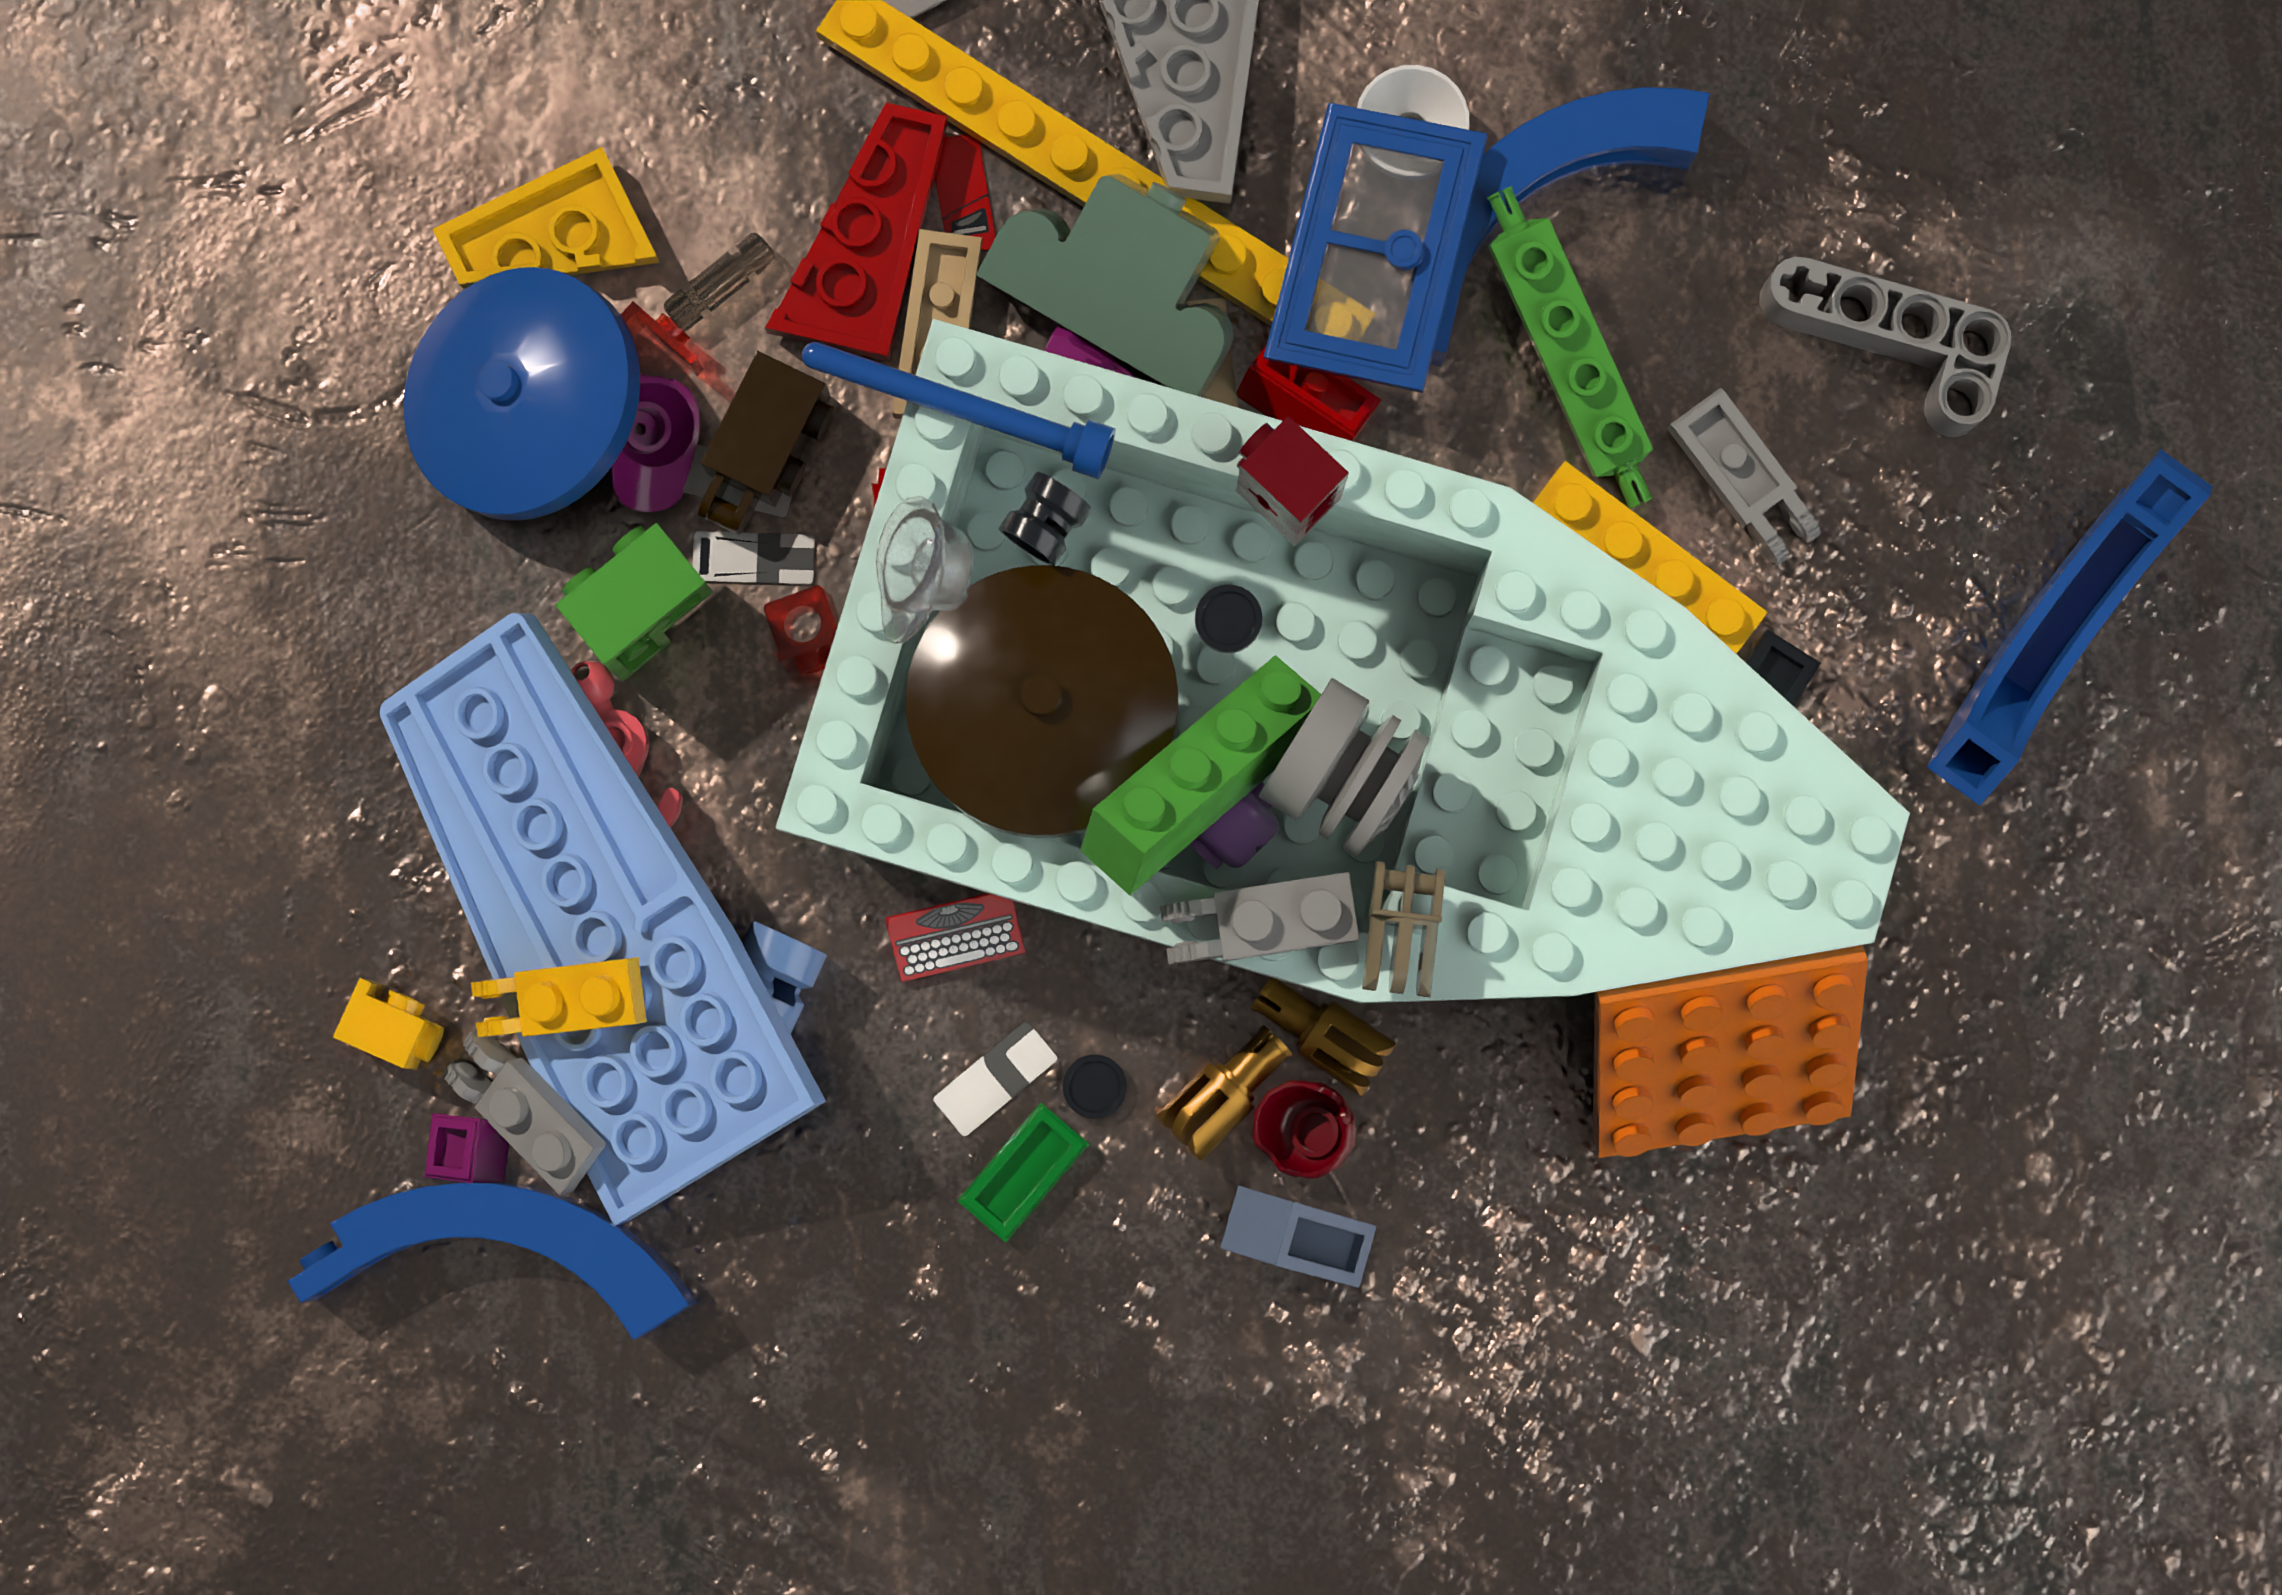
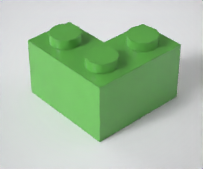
[555,523,713,681]

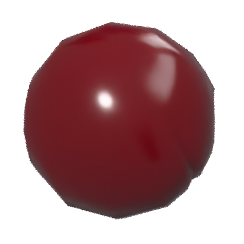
[1253,1080,1355,1179]

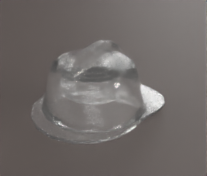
[876,496,974,644]

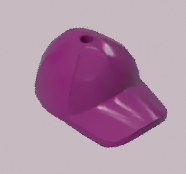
[609,374,700,513]

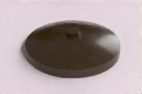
[906,565,1178,838]

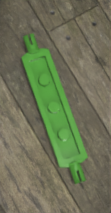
[1487,186,1654,509]

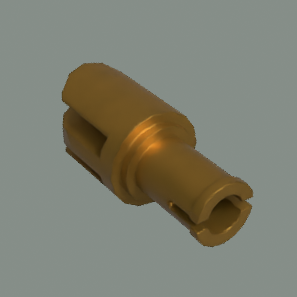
[1251,977,1397,1096]
[1157,1025,1293,1161]

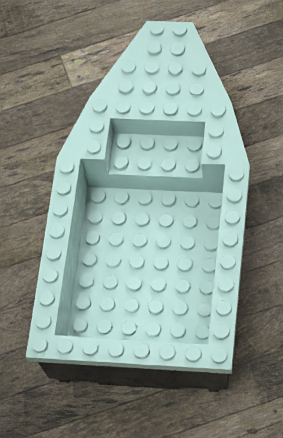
[776,319,1910,1003]

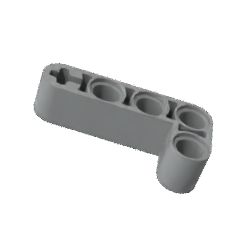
[1759,256,2011,437]

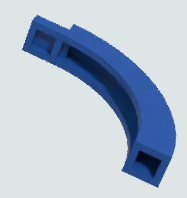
[1406,87,1710,367]
[1927,449,2213,806]
[288,1183,697,1341]

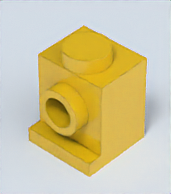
[333,978,444,1070]

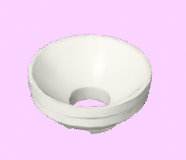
[1357,65,1469,181]

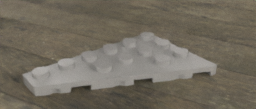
[1099,0,1259,204]

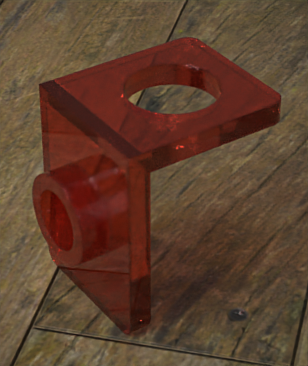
[620,301,704,376]
[763,585,837,676]

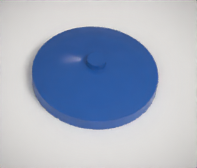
[404,267,640,520]

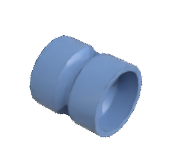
[742,921,828,1034]

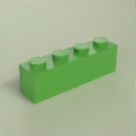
[1080,655,1321,895]

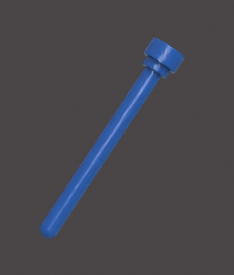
[802,342,1116,480]

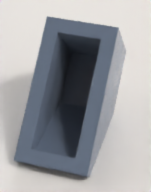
[1220,1186,1377,1288]

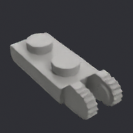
[1667,388,1821,565]
[1160,872,1360,964]
[442,1029,606,1196]

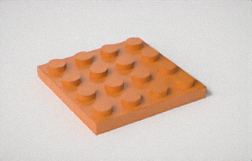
[1593,945,1868,1158]

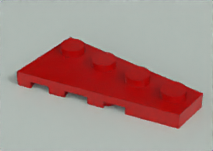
[765,102,948,362]

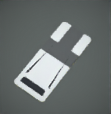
[693,531,815,584]

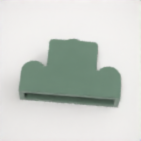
[976,174,1234,397]

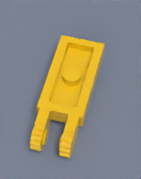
[471,957,647,1037]

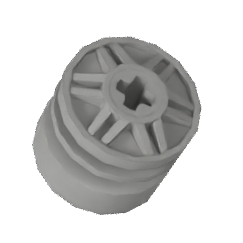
[1258,678,1430,857]

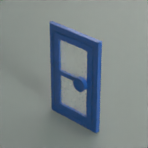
[1263,103,1488,393]

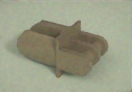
[1362,861,1445,998]

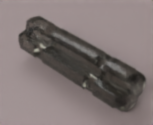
[663,232,775,331]

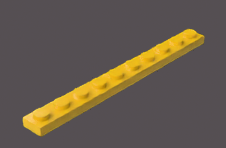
[816,0,1376,342]

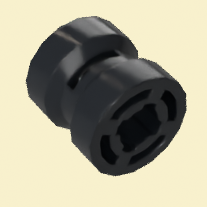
[998,472,1092,566]

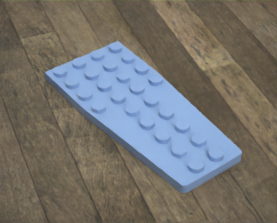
[380,613,826,1226]

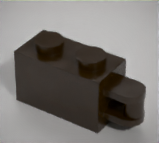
[698,350,834,535]

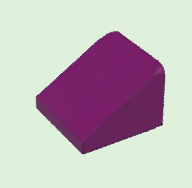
[424,1113,509,1183]

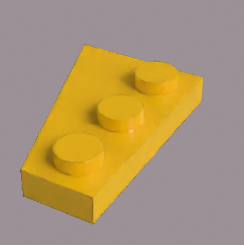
[432,147,660,290]

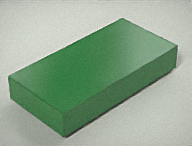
[957,1102,1089,1243]

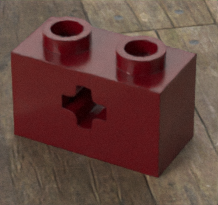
[1236,416,1349,546]

